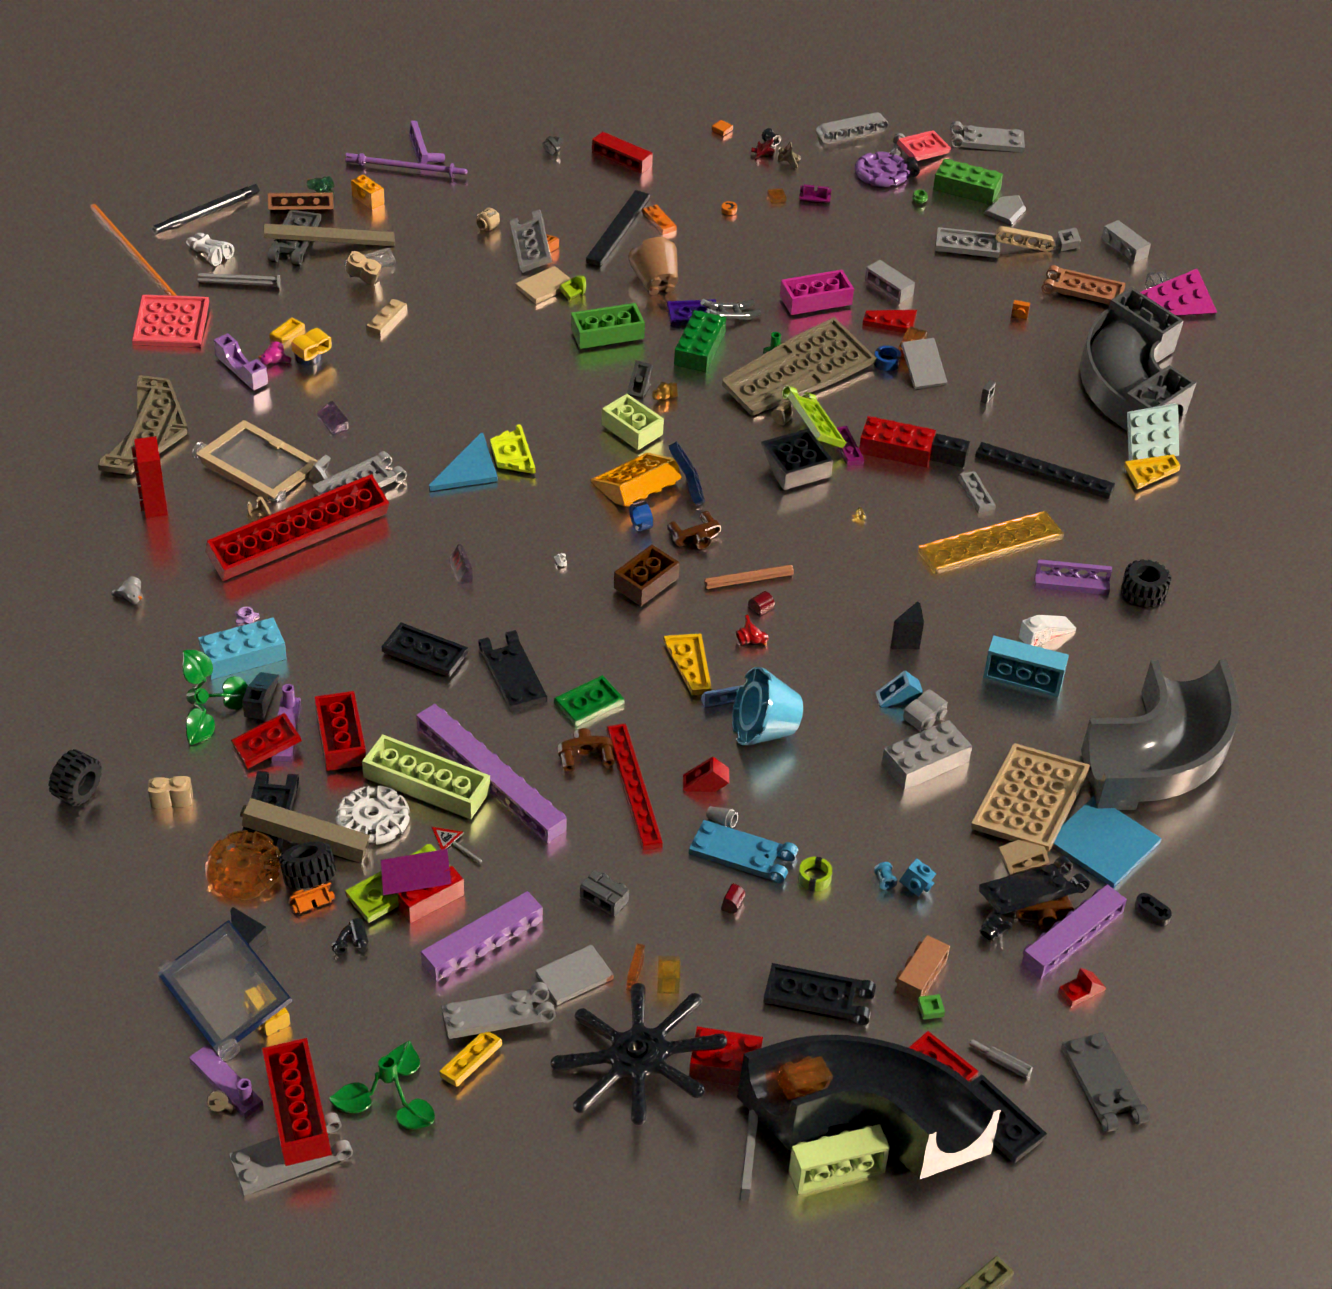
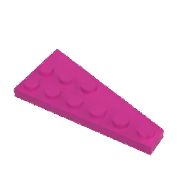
[1140,268,1217,317]

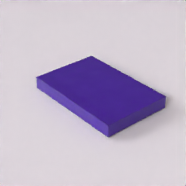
[667,299,718,326]

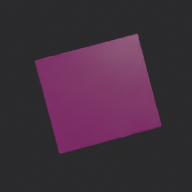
[381,849,451,895]

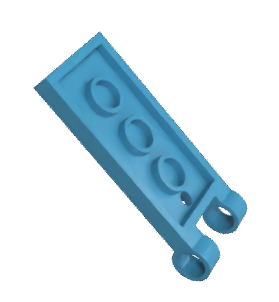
[689,820,798,884]

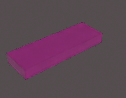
[836,426,864,466]

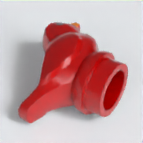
[736,614,769,646]

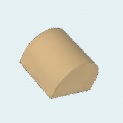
[772,401,794,425]

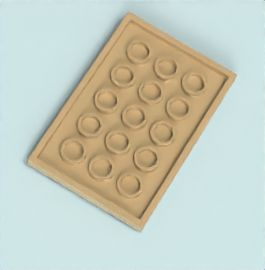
[971,743,1090,852]

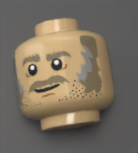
[476,208,500,231]

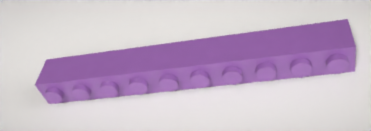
[416,704,567,843]

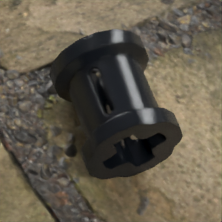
[761,128,781,147]
[904,157,920,177]

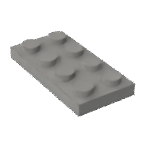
[935,227,1001,258]

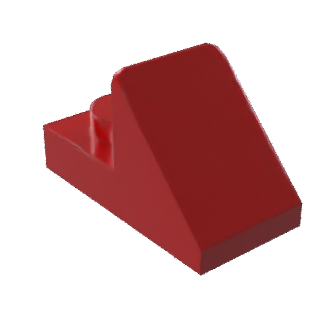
[1058,968,1106,1007]

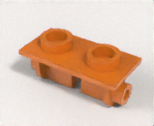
[289,883,335,914]

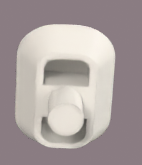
[554,553,567,567]

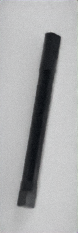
[152,184,260,235]

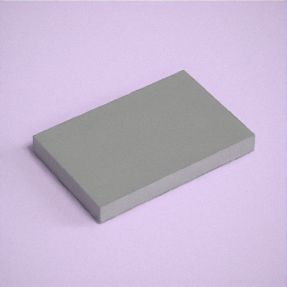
[901,338,947,390]
[535,944,614,1005]

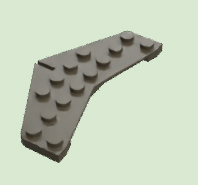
[98,375,188,474]

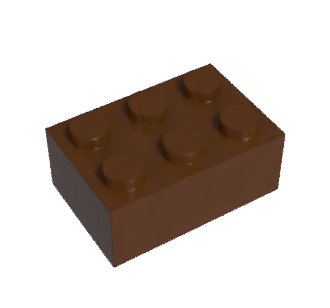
[614,544,680,606]

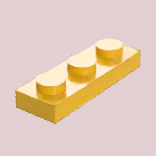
[439,1032,502,1087]

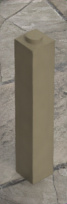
[240,798,370,863]

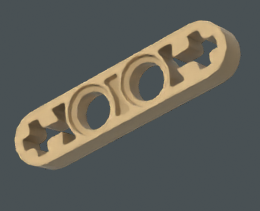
[995,226,1055,251]

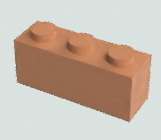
[895,935,950,1002]

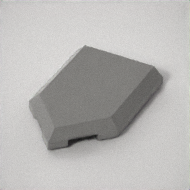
[984,195,1026,225]

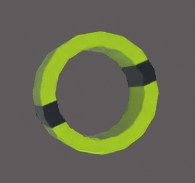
[798,857,832,892]

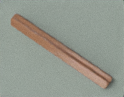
[704,565,794,589]

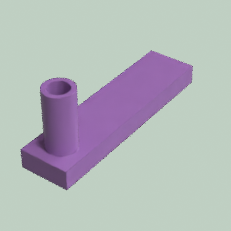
[409,121,445,164]
[271,684,301,762]
[189,1045,263,1118]

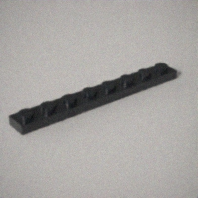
[975,442,1115,499]

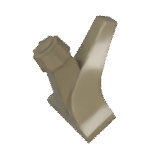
[778,142,801,169]

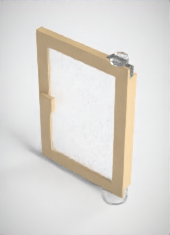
[192,420,318,502]

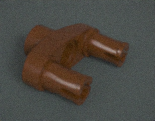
[667,511,721,549]
[557,728,615,772]
[1015,896,1074,929]

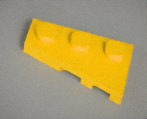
[1124,454,1181,489]

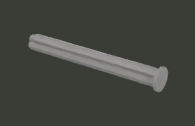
[197,273,281,288]

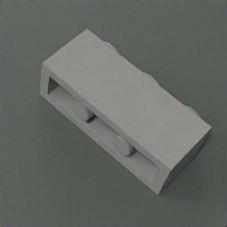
[1102,220,1151,263]
[865,260,915,303]

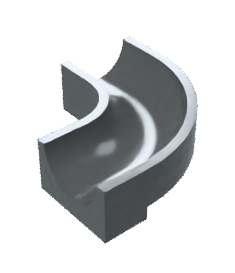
[1080,287,1196,431]
[1081,660,1239,810]

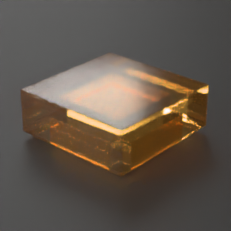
[767,188,787,203]

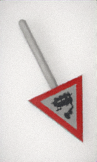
[431,827,482,863]

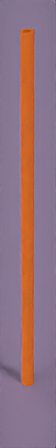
[91,204,177,296]

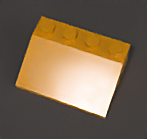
[590,453,682,507]

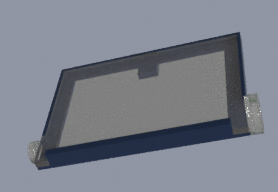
[157,920,293,1061]

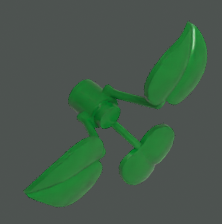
[182,650,248,745]
[329,1040,435,1129]

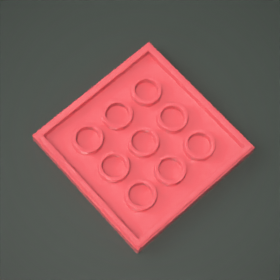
[132,295,210,347]

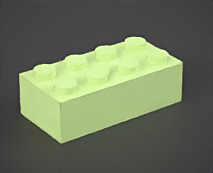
[789,1124,890,1195]

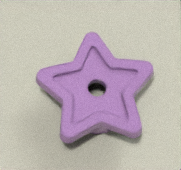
[235,607,259,624]

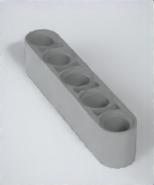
[816,112,888,143]

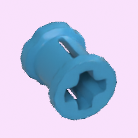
[874,862,898,890]

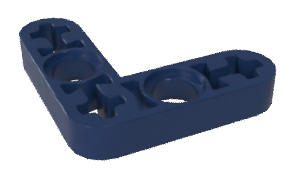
[668,441,705,506]

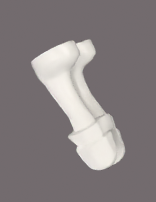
[186,233,234,266]

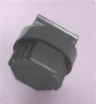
[542,136,564,155]

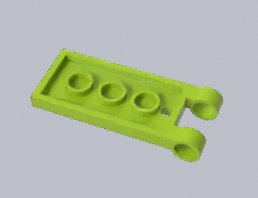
[782,386,846,448]
[345,844,450,923]

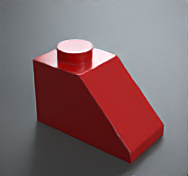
[683,756,729,792]

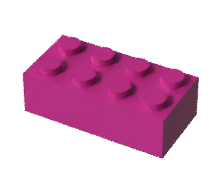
[780,270,854,315]

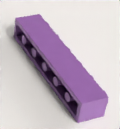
[1022,884,1127,979]
[421,891,543,981]

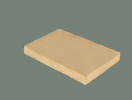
[516,266,571,304]

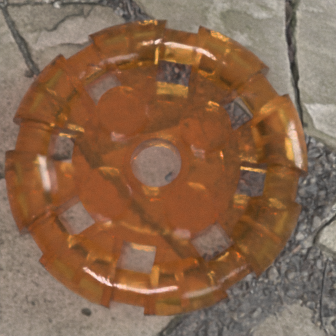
[205,830,281,900]

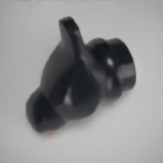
[979,910,1013,942]

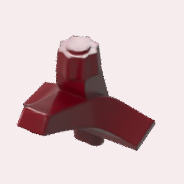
[751,138,775,160]

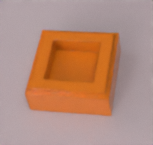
[712,120,733,136]

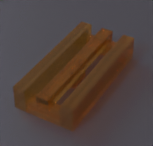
[626,943,645,991]

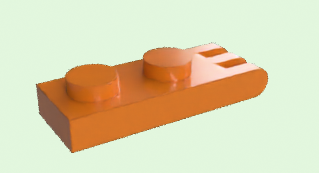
[642,204,677,235]

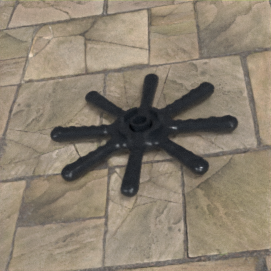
[550,983,727,1125]

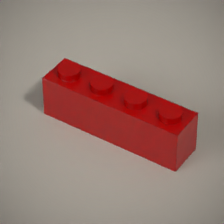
[592,131,653,174]

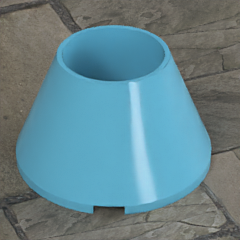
[732,667,803,746]

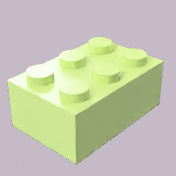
[601,394,664,450]

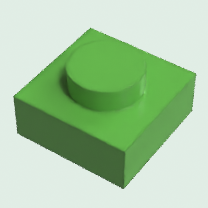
[918,994,945,1020]

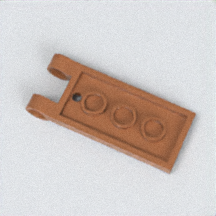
[1041,265,1126,305]

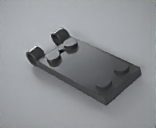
[267,210,321,265]
[1061,1032,1150,1133]

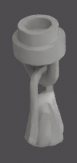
[889,133,905,156]

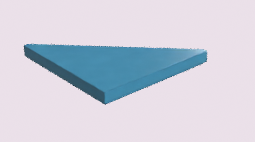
[429,433,498,491]

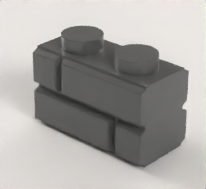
[580,870,629,917]

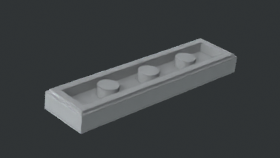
[739,1110,758,1201]

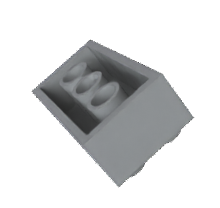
[882,720,972,790]

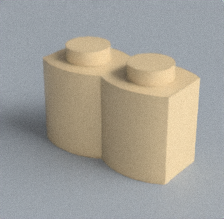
[345,251,382,285]
[148,776,193,809]

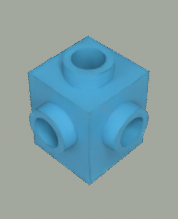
[899,858,936,897]

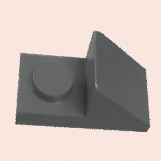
[627,360,653,398]

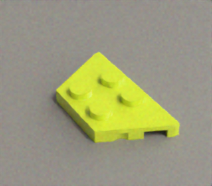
[490,424,536,474]

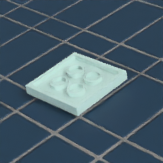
[1127,403,1179,461]

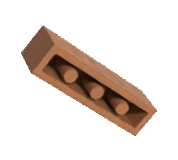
[268,192,334,210]

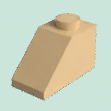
[999,840,1050,876]

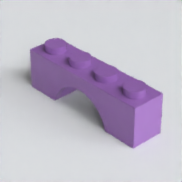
[214,333,268,390]

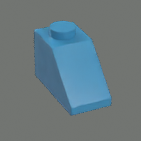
[875,671,923,708]

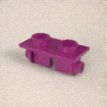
[799,184,832,203]

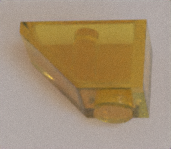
[657,956,680,994]

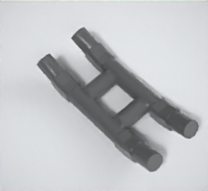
[700,299,761,320]

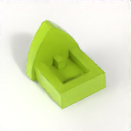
[559,275,586,301]

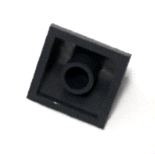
[890,601,924,649]

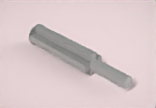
[969,1039,1033,1079]

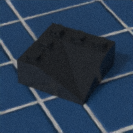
[761,428,833,490]

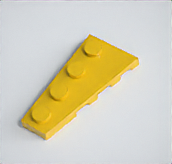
[663,634,712,695]

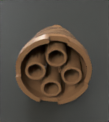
[628,237,678,295]

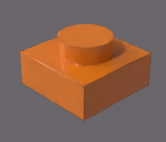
[1011,300,1030,320]

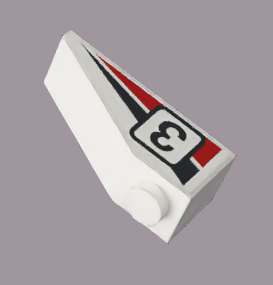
[1019,615,1076,646]

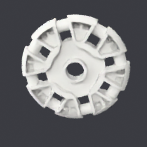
[335,786,410,845]

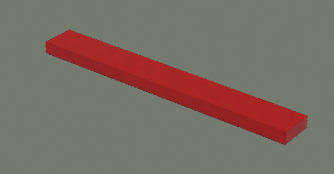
[606,723,663,851]

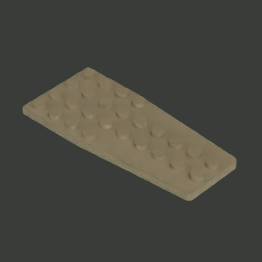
[722,317,877,415]

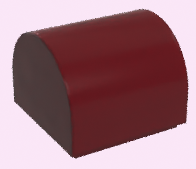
[748,591,775,616]
[721,883,746,914]

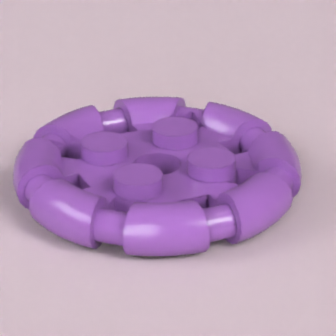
[855,151,910,187]

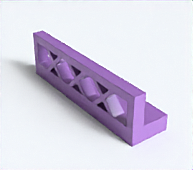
[1035,559,1112,595]

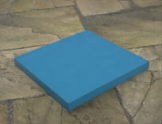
[1052,796,1162,888]

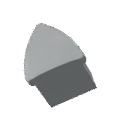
[309,454,331,483]

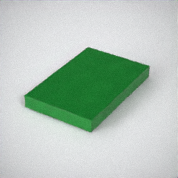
[554,675,624,727]

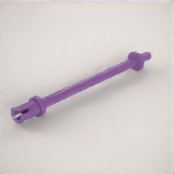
[345,153,467,177]

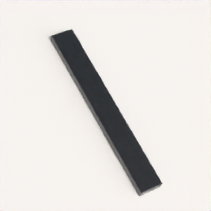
[586,190,650,267]

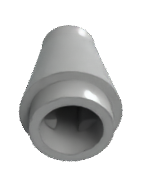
[706,806,738,828]

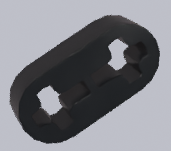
[1135,893,1172,926]

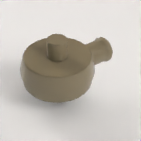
[206,1090,235,1113]

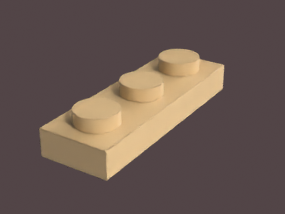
[366,299,407,336]

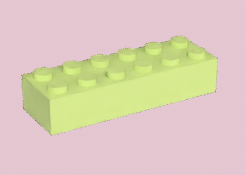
[362,734,490,819]

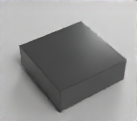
[980,380,996,404]

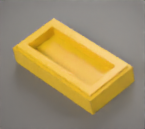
[269,318,305,344]

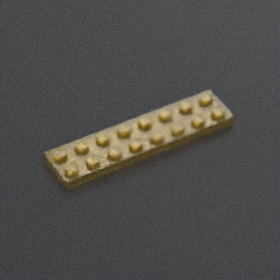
[918,511,1064,575]

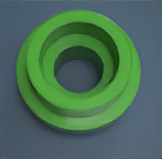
[912,189,928,203]

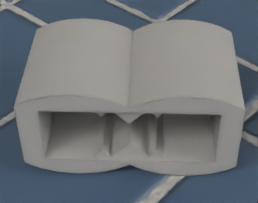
[903,689,948,731]

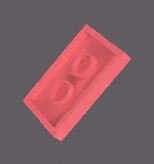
[897,130,951,161]

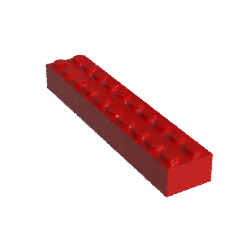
[205,474,389,581]

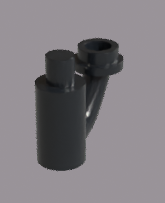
[331,918,369,955]

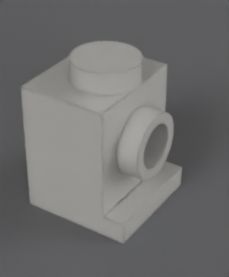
[1055,227,1081,251]

